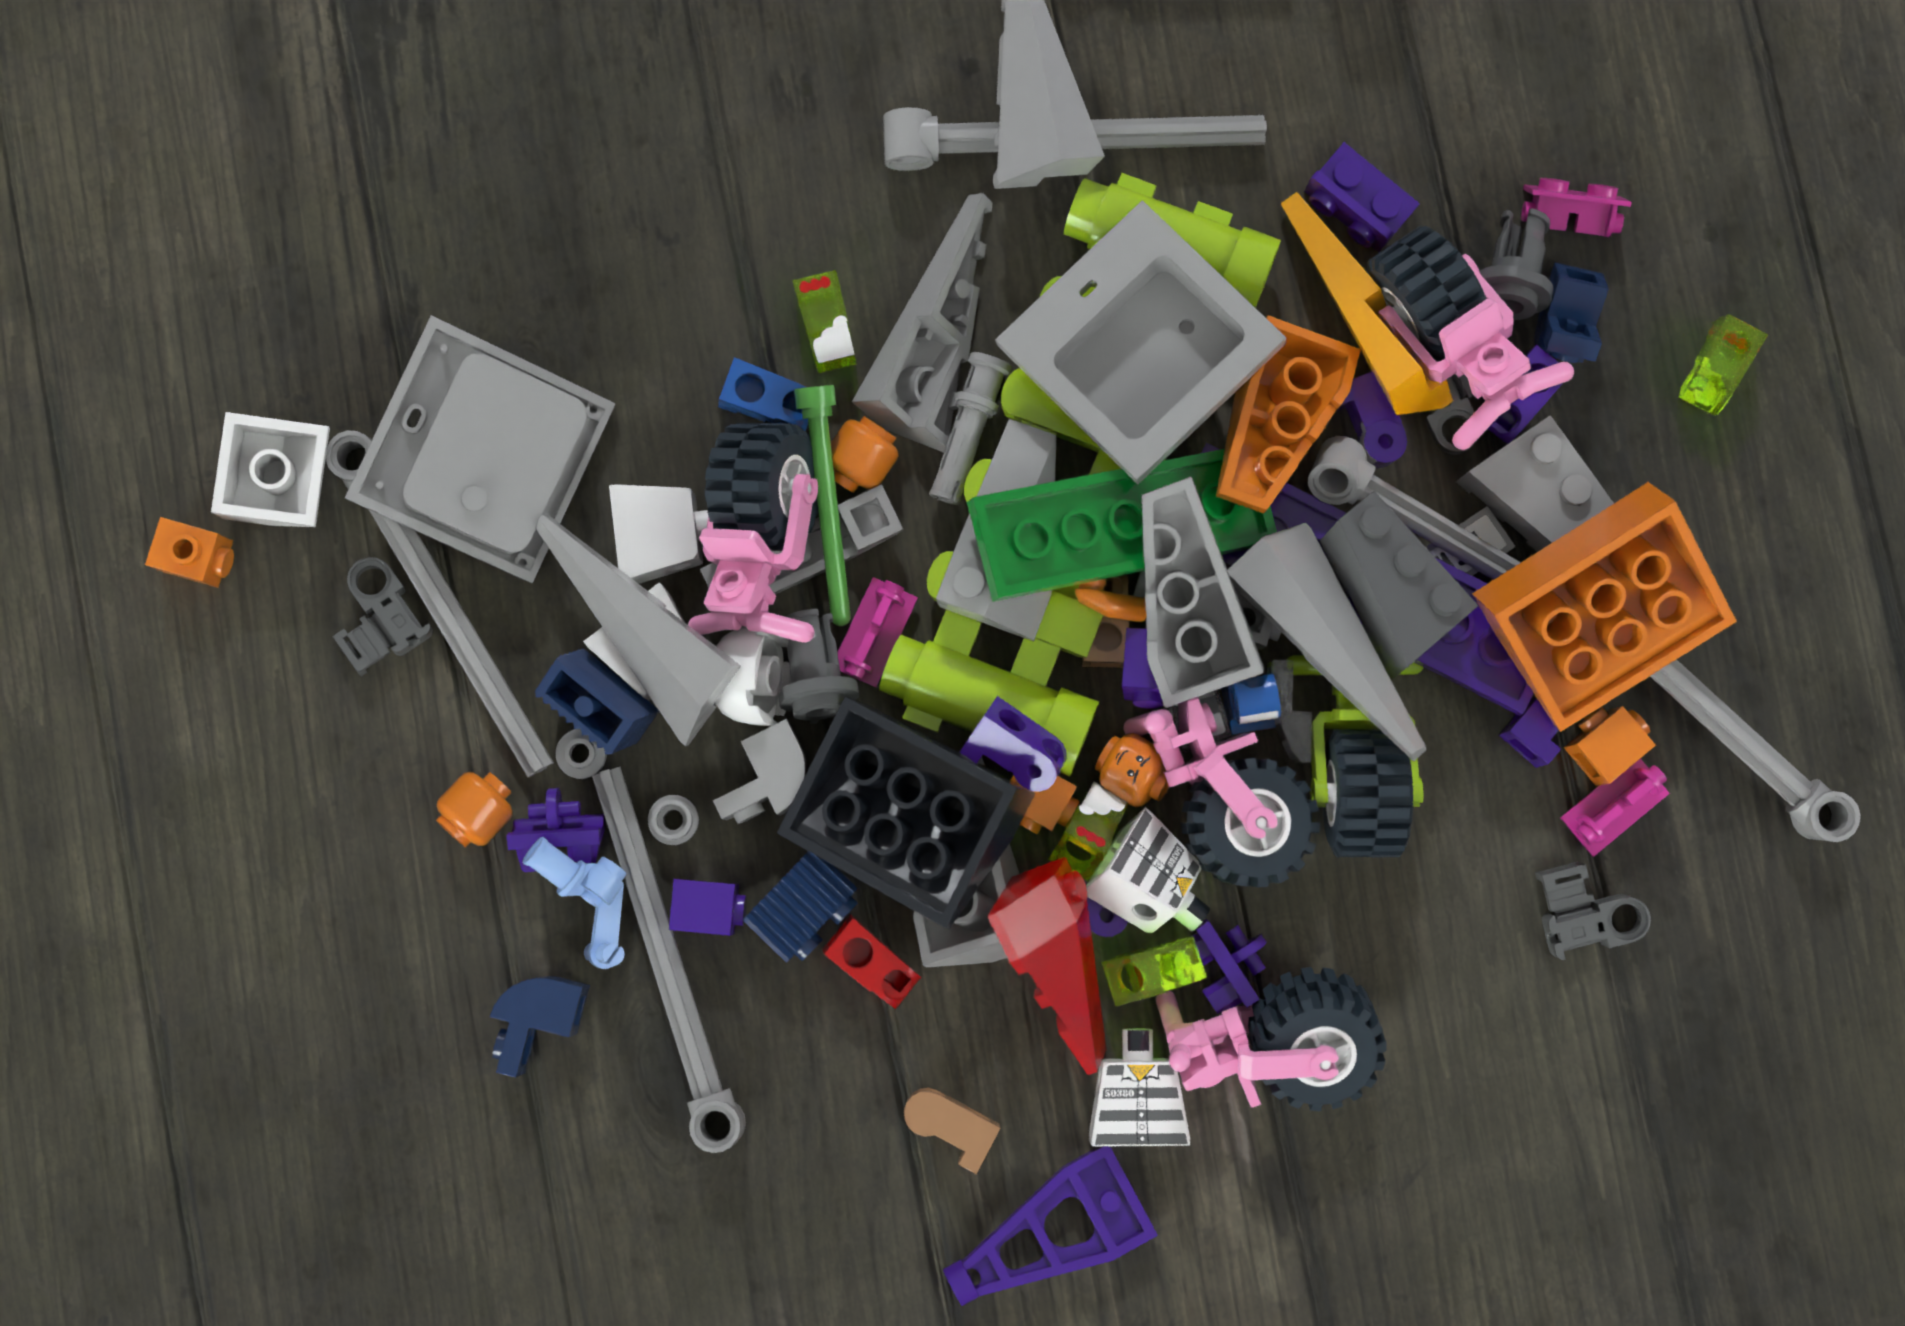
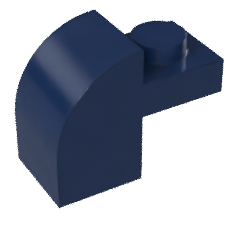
[1534,263,1609,363]
[490,976,590,1078]

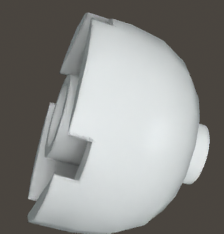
[715,626,792,726]

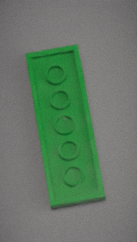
[967,449,1277,602]

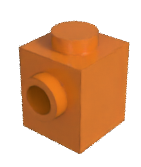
[145,517,234,588]
[1563,706,1656,786]
[1011,775,1080,834]

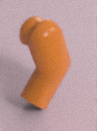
[1075,579,1147,622]

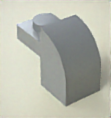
[713,719,808,824]

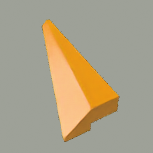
[1281,192,1453,415]

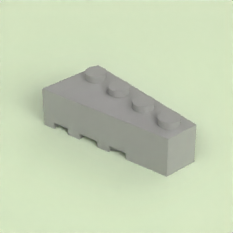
[1456,415,1614,552]

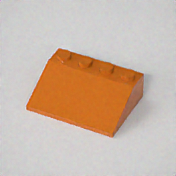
[1472,482,1737,732]

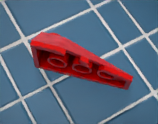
[987,857,1107,1075]

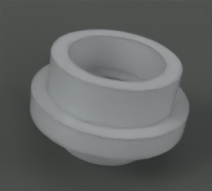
[556,729,607,779]
[648,795,699,845]

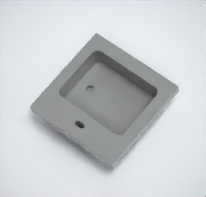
[995,200,1286,485]
[345,315,616,583]

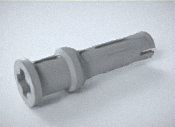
[929,352,1012,505]

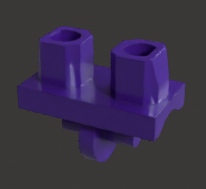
[506,788,606,872]
[1176,918,1267,1014]

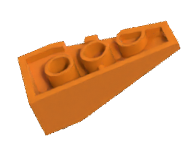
[1216,315,1361,513]

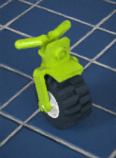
[1285,655,1424,857]

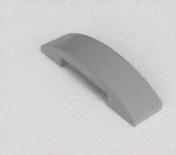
[700,485,903,594]

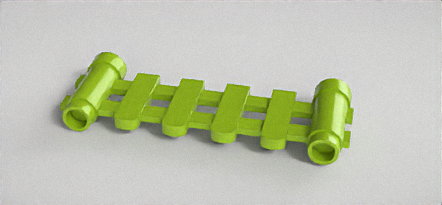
[879,173,1281,777]

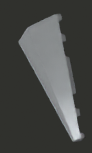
[993,0,1105,189]
[852,193,993,453]
[536,514,741,746]
[1227,523,1427,761]

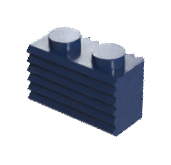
[535,648,659,755]
[743,851,859,963]

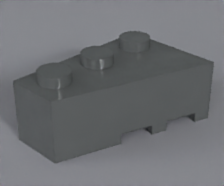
[1319,491,1478,681]

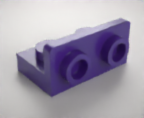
[1304,142,1420,252]

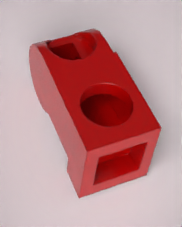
[822,914,922,1009]

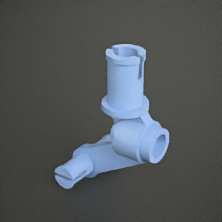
[522,837,627,969]

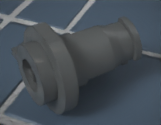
[1480,208,1554,320]
[778,609,859,724]

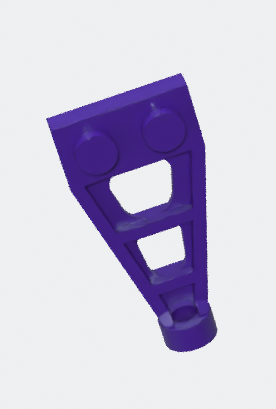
[943,1146,1158,1306]

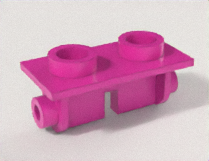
[1521,178,1631,237]
[838,577,918,688]
[1560,758,1670,857]

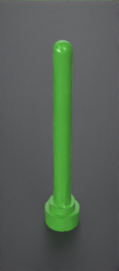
[794,385,851,626]

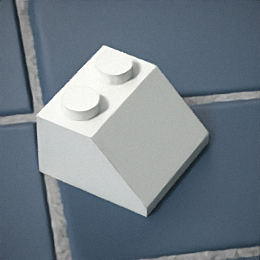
[211,412,330,527]

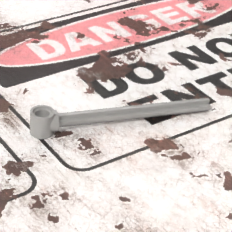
[883,107,1267,171]
[326,430,554,778]
[1308,436,1521,580]
[1650,659,1861,842]
[592,767,746,1153]

